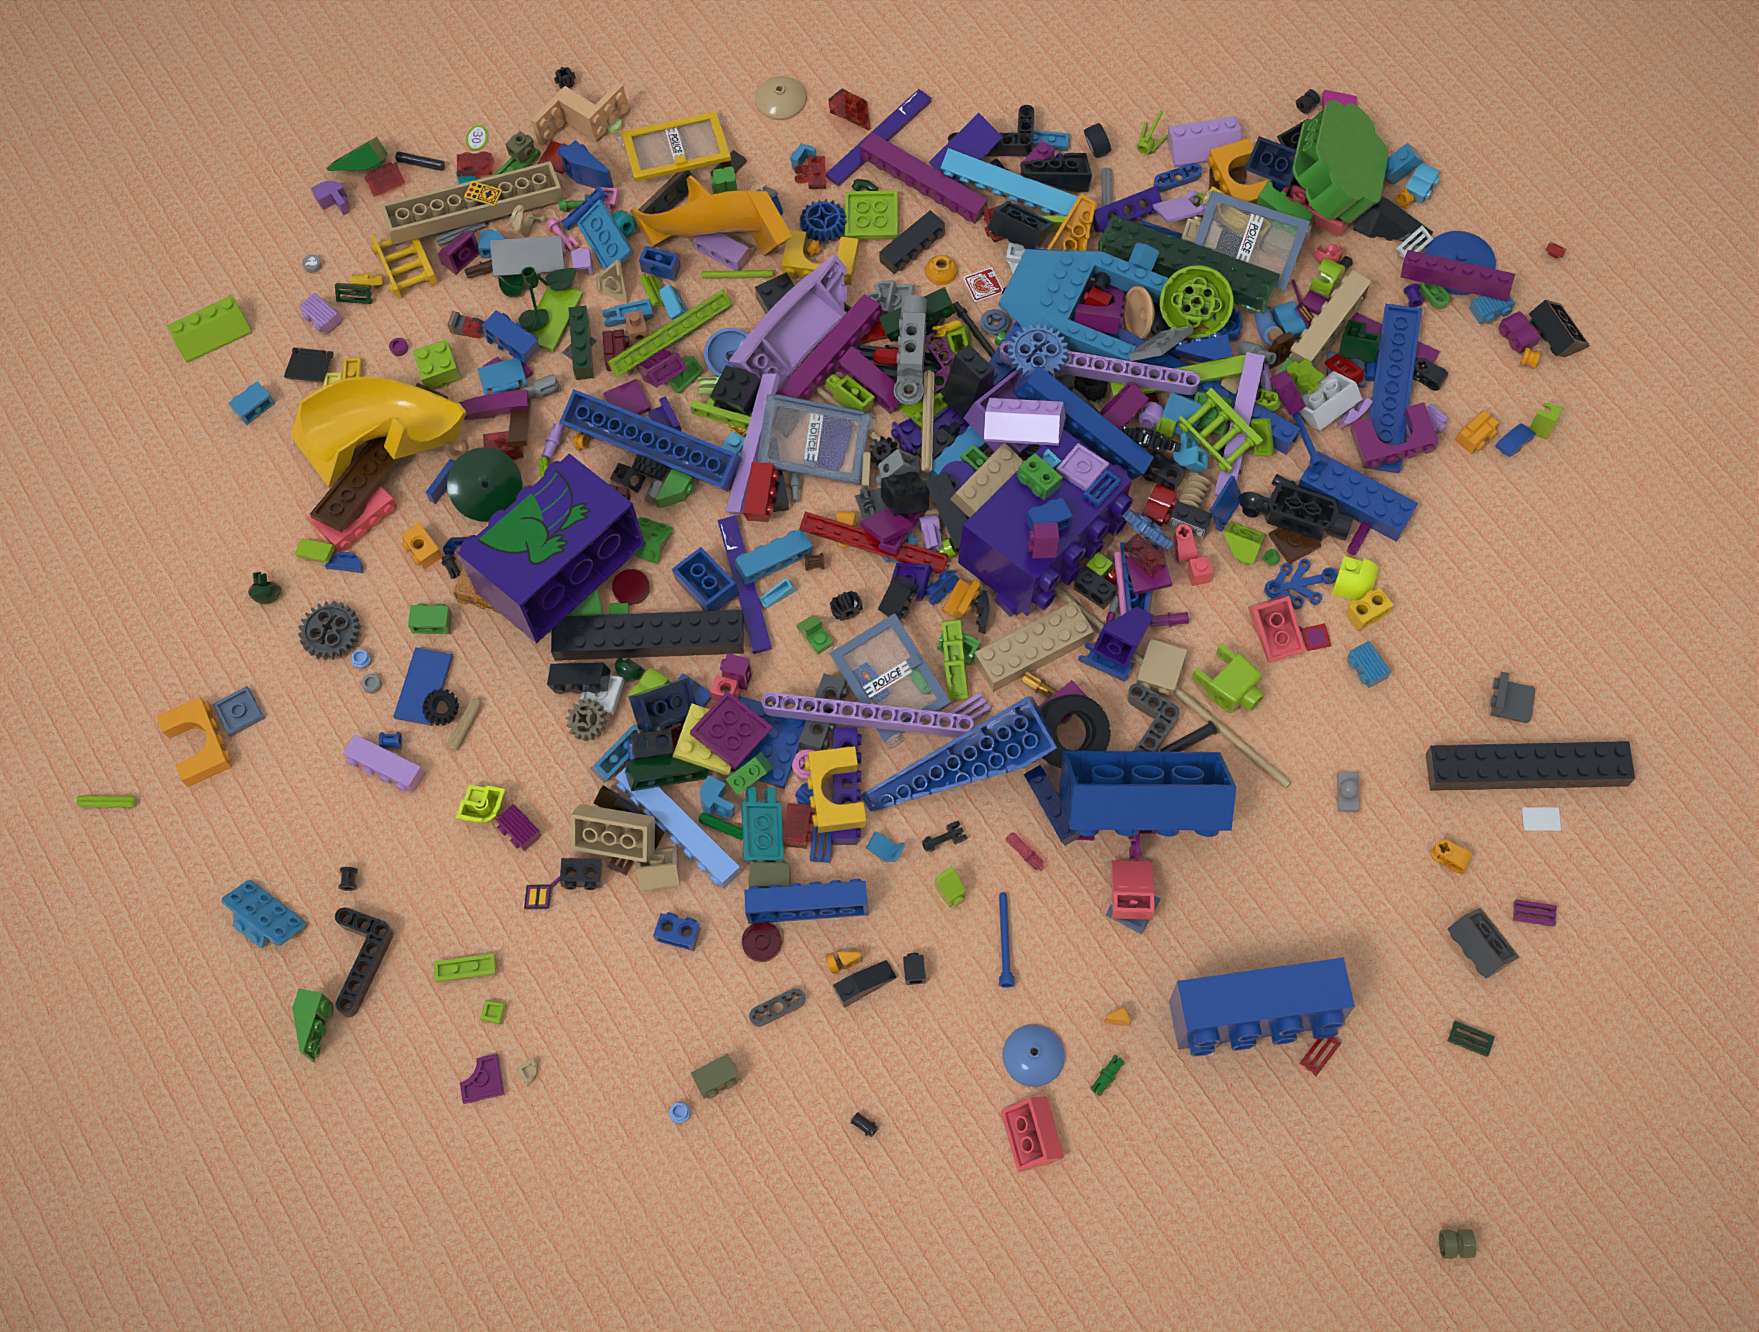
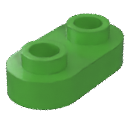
[1420,282,1450,309]

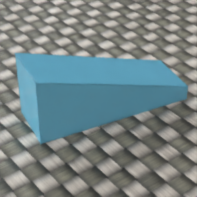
[759,578,797,609]

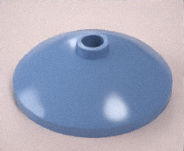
[704,328,749,377]
[1003,1025,1065,1087]

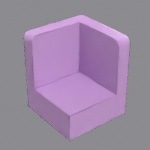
[572,248,593,276]

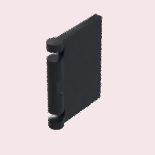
[284,347,334,383]

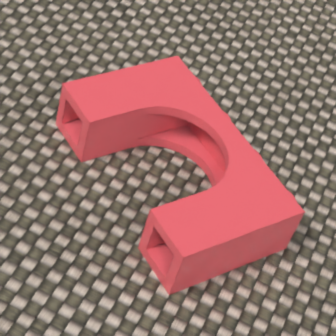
[308,486,397,552]

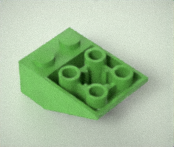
[292,988,333,1062]

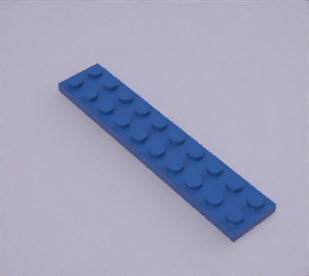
[1362,303,1422,474]

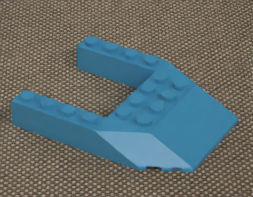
[998,249,1168,361]

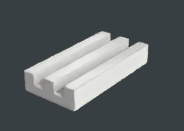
[1395,226,1433,258]

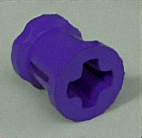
[1403,284,1424,307]

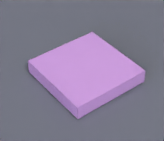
[1056,443,1109,491]

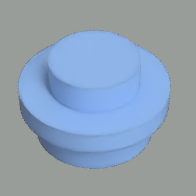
[351,650,371,668]
[669,1102,690,1123]

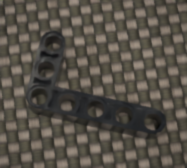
[948,105,1034,156]
[335,907,393,1017]

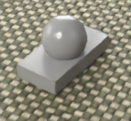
[1337,772,1360,812]

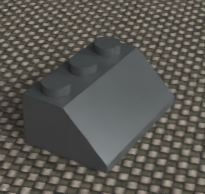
[1447,908,1519,979]

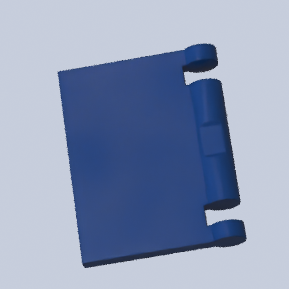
[1210,475,1241,532]

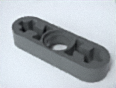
[749,988,805,1027]

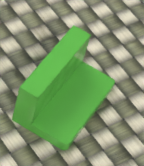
[667,355,704,393]

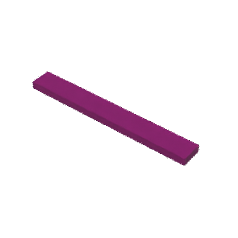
[1302,290,1440,365]

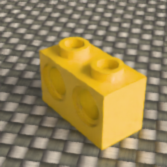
[1346,588,1394,631]

